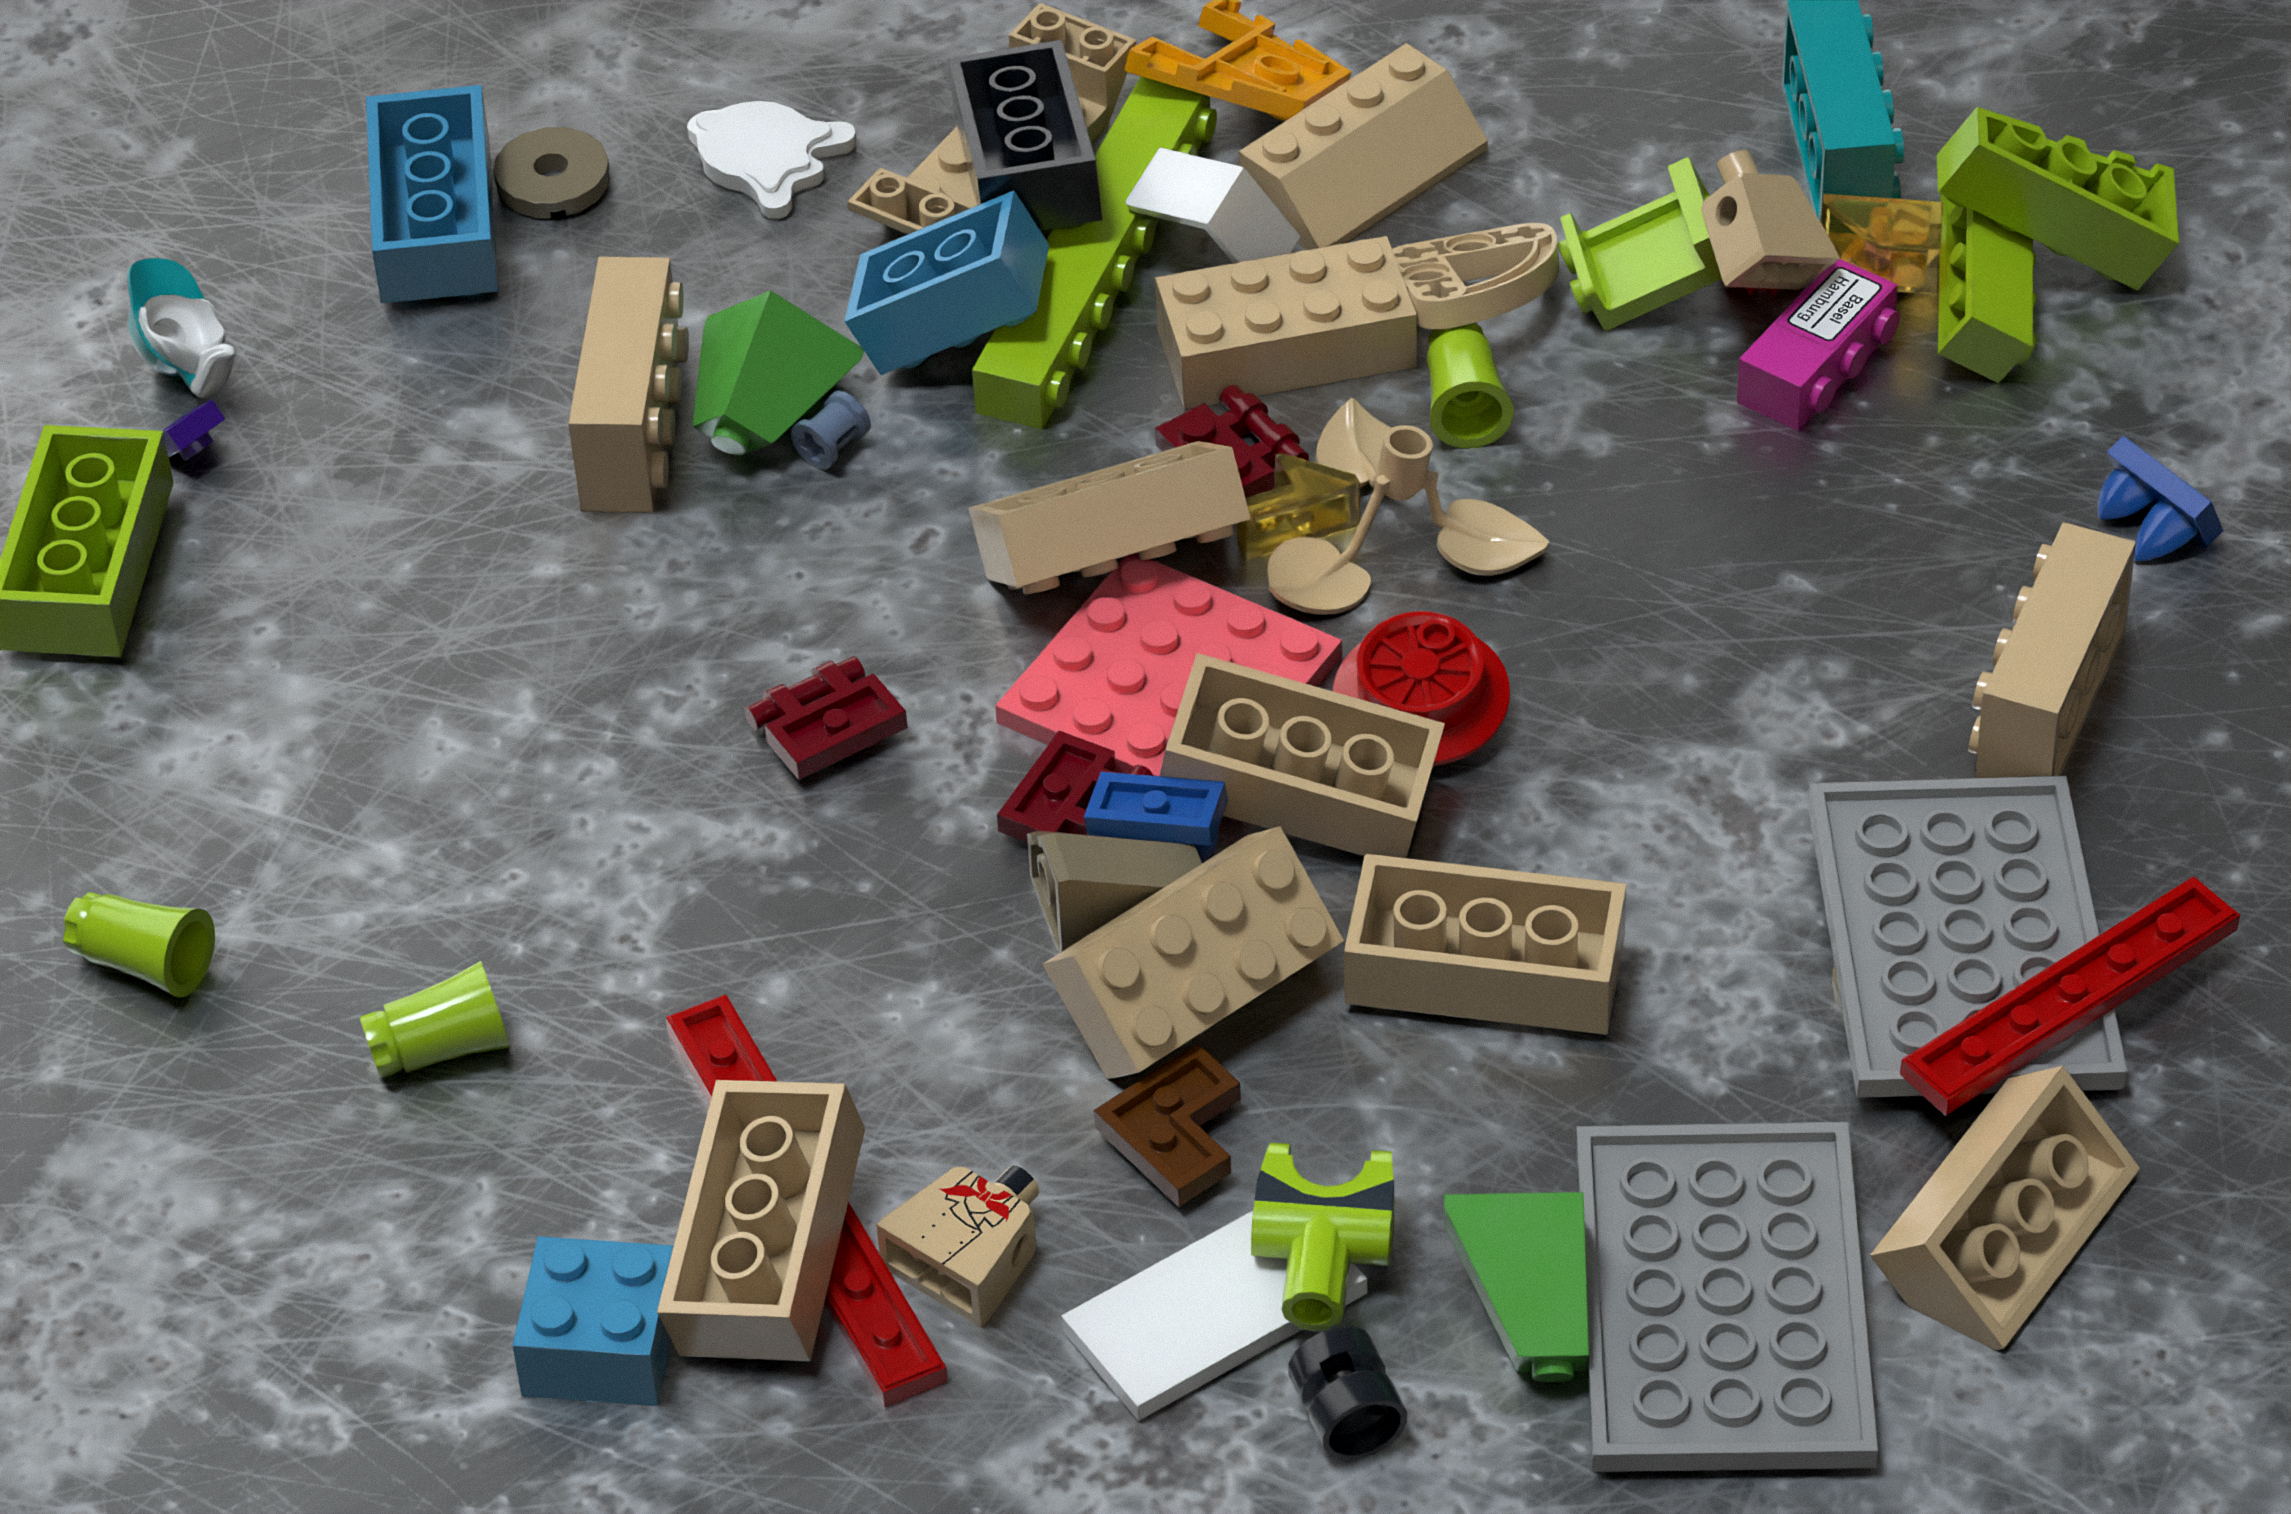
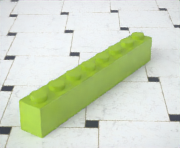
[972,76,1217,429]

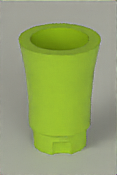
[1427,323,1514,449]
[63,892,215,997]
[359,961,511,1078]

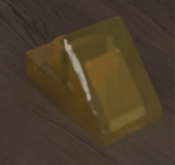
[1237,453,1361,560]

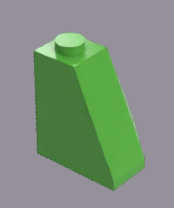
[692,290,864,456]
[1443,1192,1589,1382]

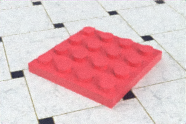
[995,553,1342,776]

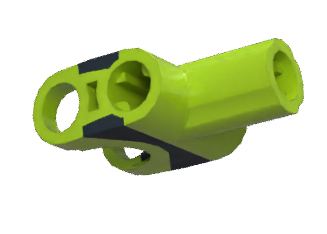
[1251,1142,1394,1331]

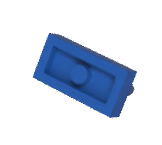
[2098,435,2224,562]
[1084,772,1228,863]

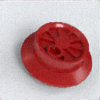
[1333,611,1510,766]

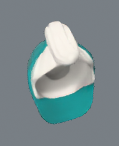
[127,258,236,398]

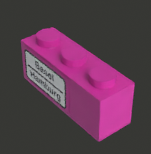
[1737,259,1900,431]

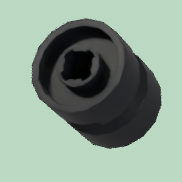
[1288,1326,1407,1460]

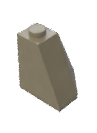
[1027,831,1202,954]

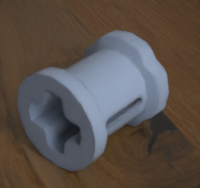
[791,390,871,469]

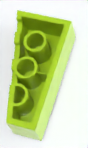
[1937,107,2179,290]

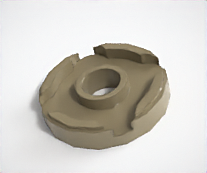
[493,127,609,218]

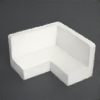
[1126,148,1301,263]

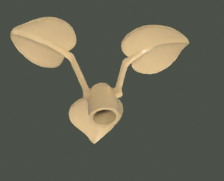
[1267,398,1550,615]

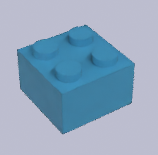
[512,1236,673,1406]

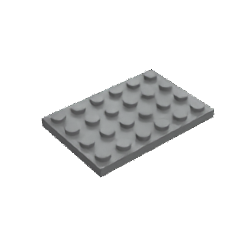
[1807,776,2127,1098]
[1576,1122,1878,1472]

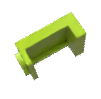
[1558,156,1722,331]

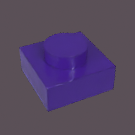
[162,399,225,461]

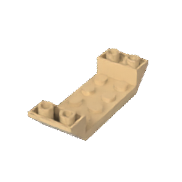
[847,3,1136,234]

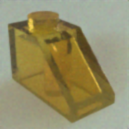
[1821,194,1943,294]

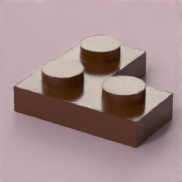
[1093,1044,1241,1207]

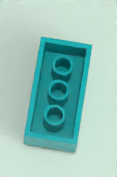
[1782,0,1904,238]

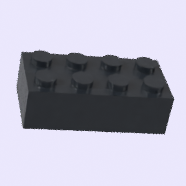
[947,40,1103,230]

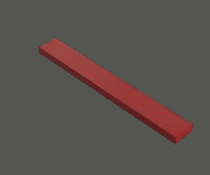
[666,994,948,1407]

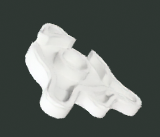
[687,101,856,220]

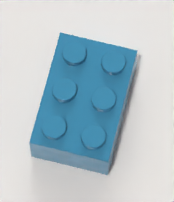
[844,190,1049,375]

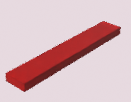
[1900,876,2240,1116]

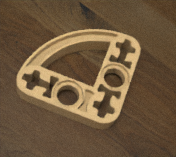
[1392,223,1560,329]

